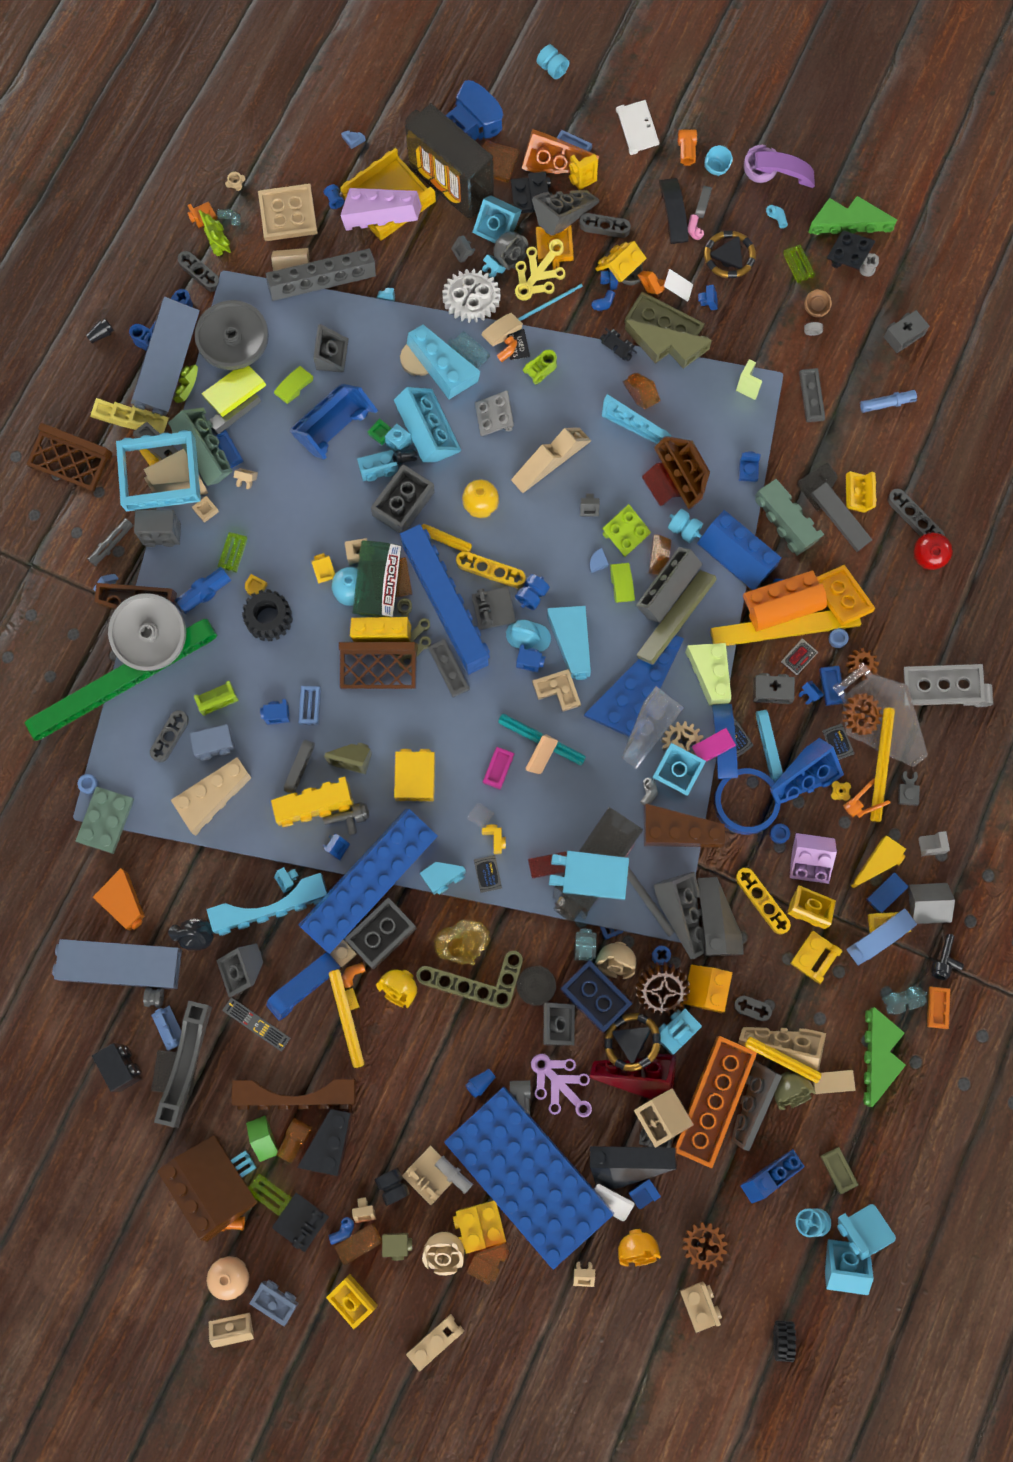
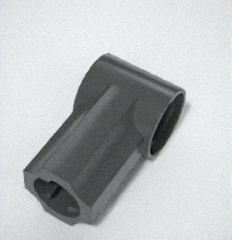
[510,1080,531,1115]

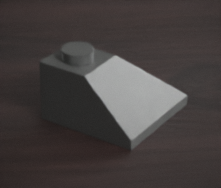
[216,943,263,998]

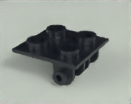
[827,230,876,270]
[272,1193,329,1252]

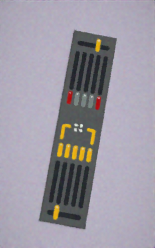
[222,997,291,1052]

